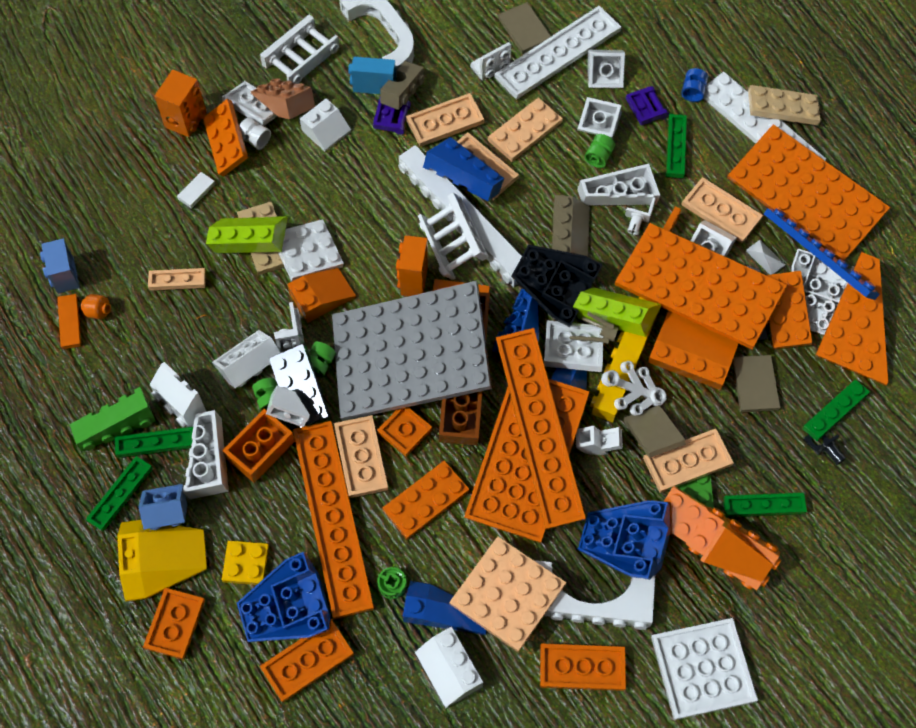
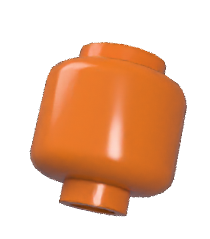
[81,294,111,320]

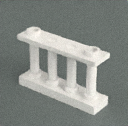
[260,15,339,84]
[418,192,488,280]

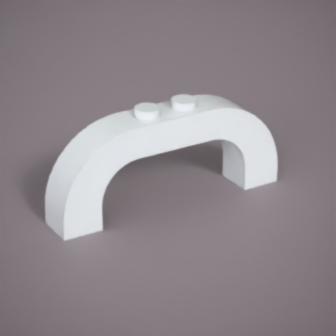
[339,0,414,77]

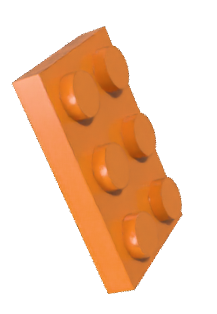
[143,588,205,660]

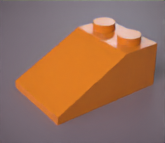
[287,268,356,323]

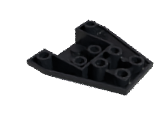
[511,245,603,327]

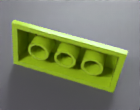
[206,216,288,253]
[573,287,661,337]

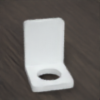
[625,197,655,235]

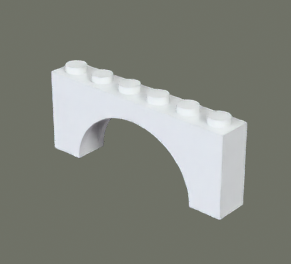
[534,560,655,630]

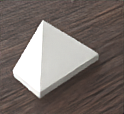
[746,240,785,275]

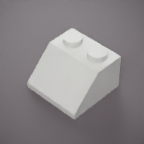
[588,50,625,88]
[578,97,621,138]
[300,99,351,152]
[691,220,737,257]

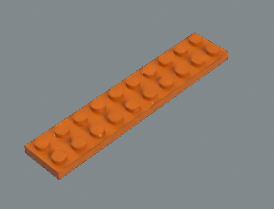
[496,328,586,530]
[293,421,374,620]

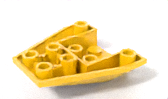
[117,520,207,602]

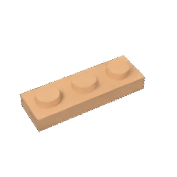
[148,268,206,291]

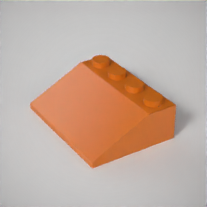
[648,311,739,390]

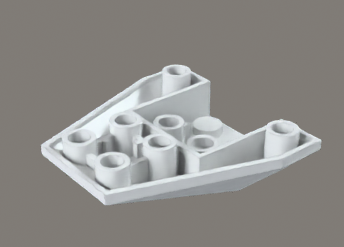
[791,249,854,335]

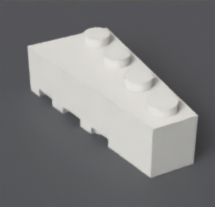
[577,164,660,205]
[183,410,229,499]

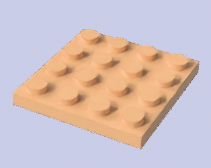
[449,536,566,653]

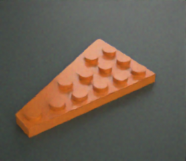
[815,252,888,386]

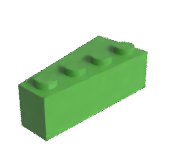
[69,387,156,452]

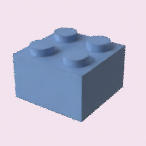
[40,238,80,293]
[139,484,187,530]

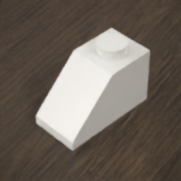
[266,386,310,427]

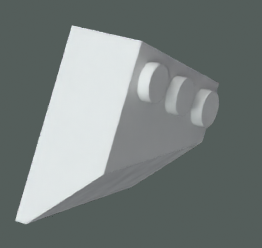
[150,362,206,428]

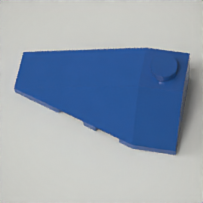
[403,581,486,635]

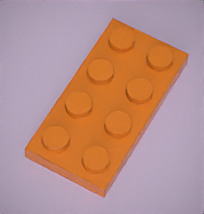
[203,99,248,177]
[767,271,812,350]
[382,460,469,540]
[260,619,354,703]
[540,644,626,691]

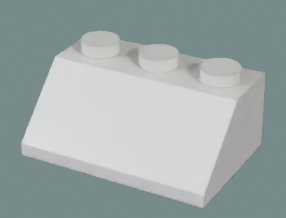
[212,330,281,388]
[415,627,483,708]

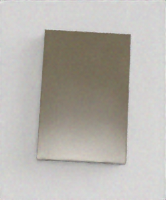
[498,2,551,54]
[732,355,780,413]
[624,405,686,458]

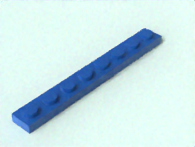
[764,208,880,300]

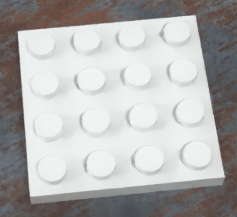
[651,618,758,720]

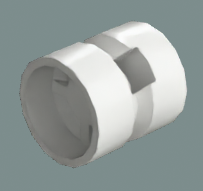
[239,117,271,150]

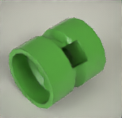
[584,134,616,168]
[309,341,336,377]
[252,378,278,412]

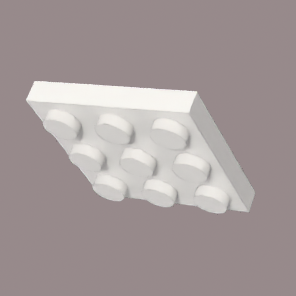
[278,219,344,282]
[544,320,603,372]

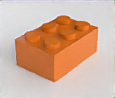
[396,235,428,296]
[222,409,295,483]

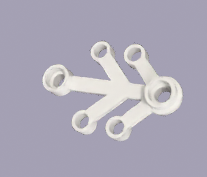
[601,361,666,416]

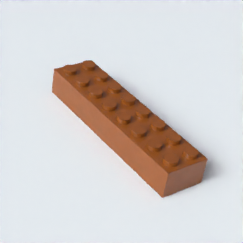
[439,292,490,446]

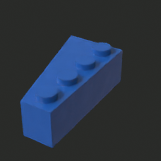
[423,137,504,201]

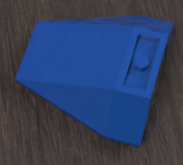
[578,500,671,580]
[237,552,331,642]

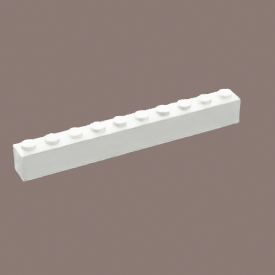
[398,145,522,288]

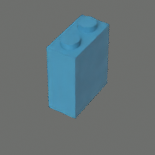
[348,57,396,94]

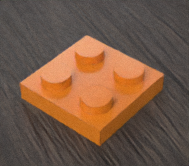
[377,407,432,457]

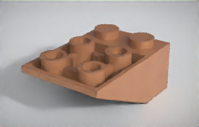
[251,78,315,119]

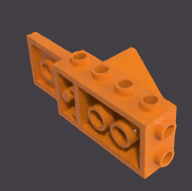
[663,486,781,590]

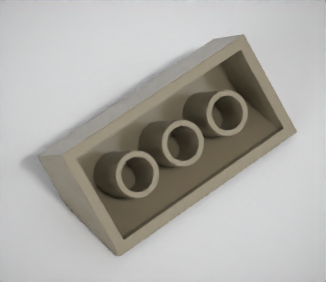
[551,195,590,256]

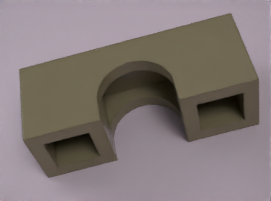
[380,61,425,110]

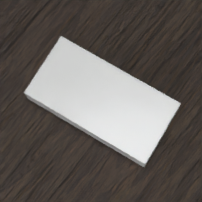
[177,172,215,209]

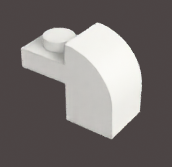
[576,426,623,455]

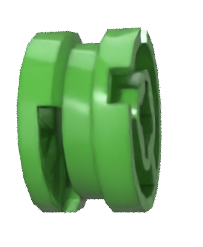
[377,567,407,599]

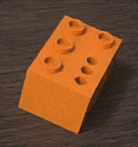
[154,69,207,137]

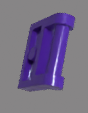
[626,86,669,125]
[373,99,411,135]

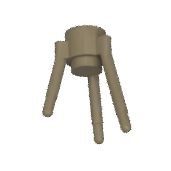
[569,312,619,344]

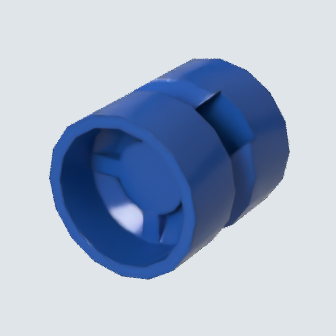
[681,68,708,102]

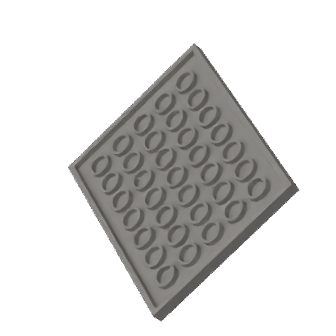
[332,281,492,421]

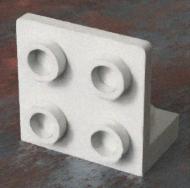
[471,42,511,81]
[274,302,305,353]

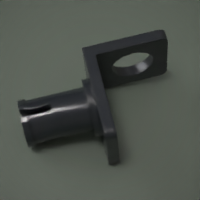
[804,434,847,465]

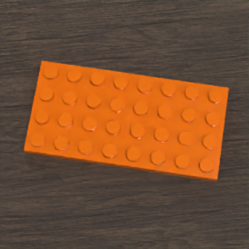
[727,124,890,261]
[615,223,787,350]
[464,379,590,543]

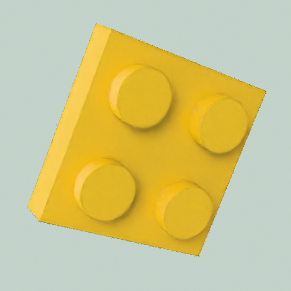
[222,541,269,585]

